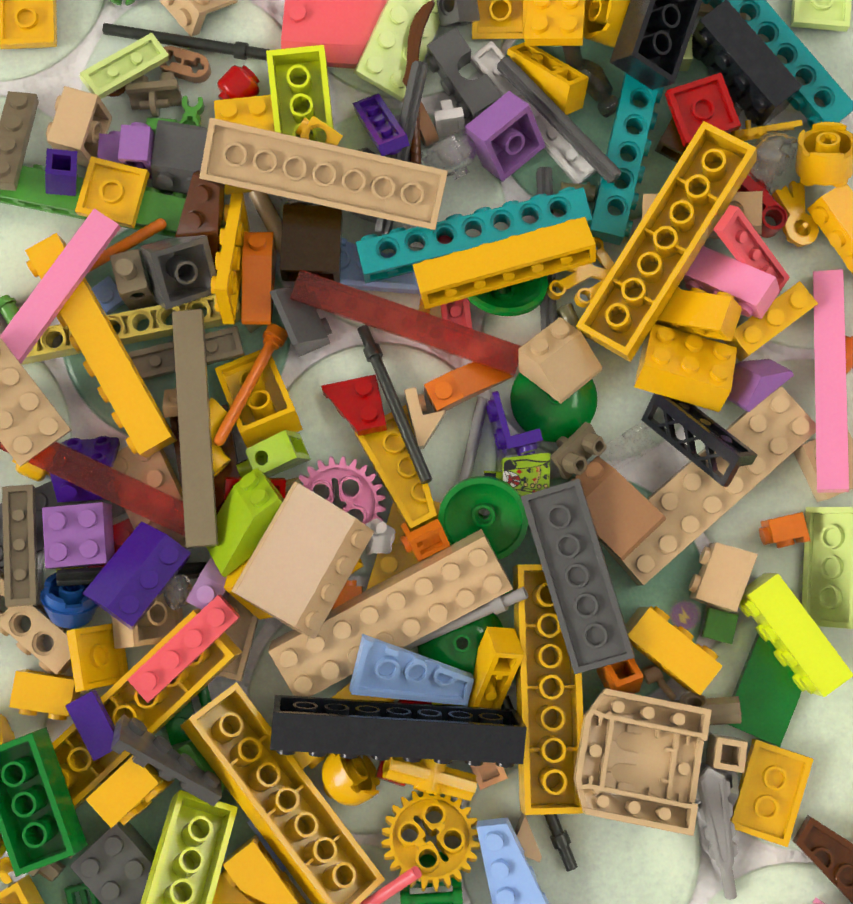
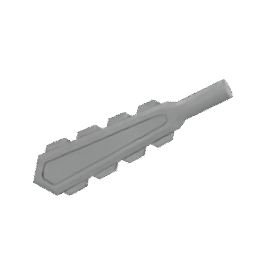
[696,766,738,900]

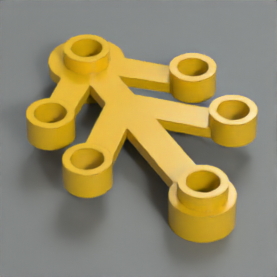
[547,237,614,308]

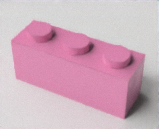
[683,246,780,319]

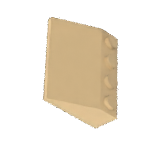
[231,481,374,639]

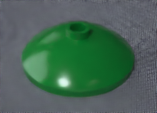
[467,276,548,316]
[510,372,597,442]
[438,476,528,560]
[417,613,503,676]

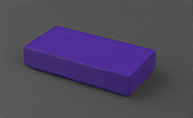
[65,689,115,761]

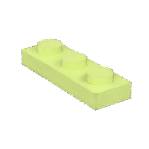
[80,33,169,99]

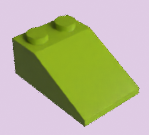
[206,467,284,578]

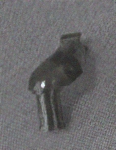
[562,46,618,118]

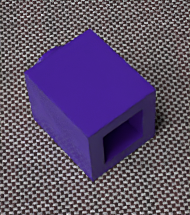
[45,148,78,196]

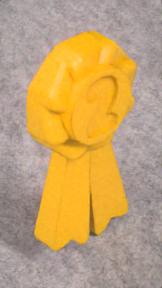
[730,120,803,141]
[772,181,819,247]

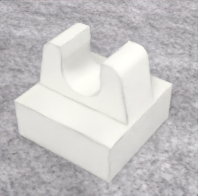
[434,99,464,137]

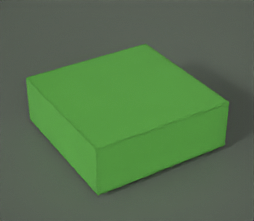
[701,608,739,644]

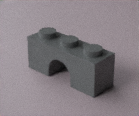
[425,28,502,122]

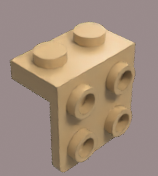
[159,0,238,37]

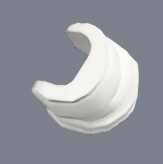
[365,518,396,555]

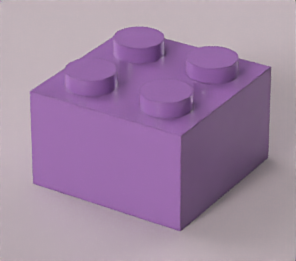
[465,91,546,182]
[42,502,115,569]

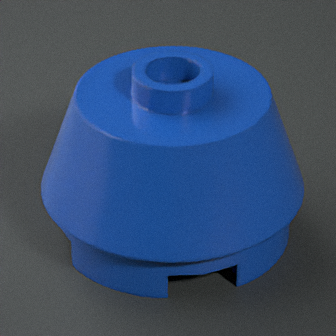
[40,572,98,628]

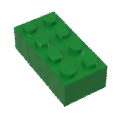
[0,727,87,877]

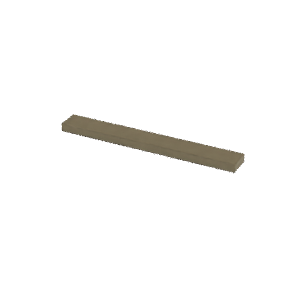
[172,309,218,549]

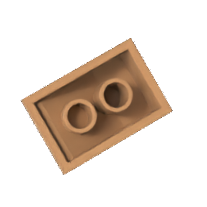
[571,456,666,561]

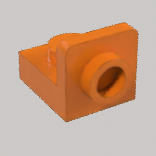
[400,519,450,562]

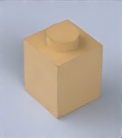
[705,733,748,773]

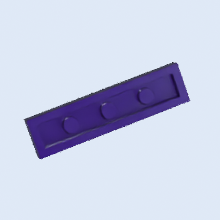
[352,93,410,156]

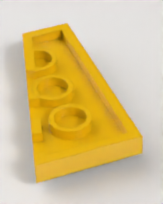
[355,405,437,532]

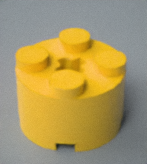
[583,0,630,48]
[795,122,853,187]

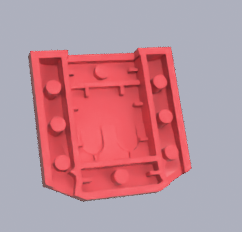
[281,0,387,69]

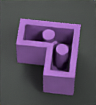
[97,122,155,180]

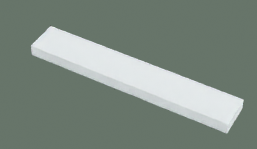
[470,41,597,184]

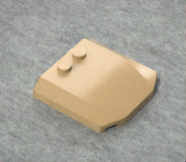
[573,688,712,836]

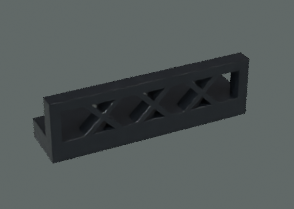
[641,393,758,487]

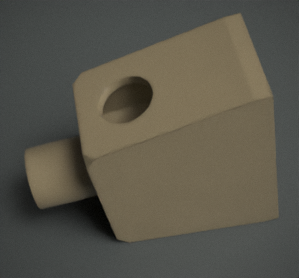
[110,249,159,311]

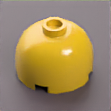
[322,753,380,806]

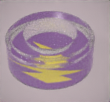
[669,600,701,630]

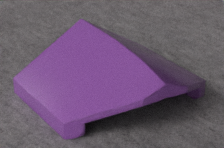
[727,359,794,412]

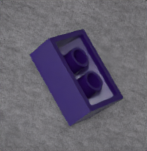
[83,521,191,630]

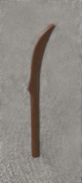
[402,0,435,164]

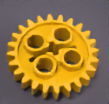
[381,791,480,892]

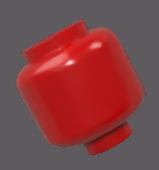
[217,65,260,100]

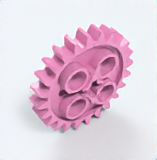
[299,456,386,524]

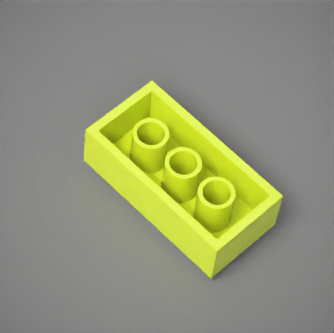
[266,45,334,143]
[739,573,853,697]
[140,790,238,904]

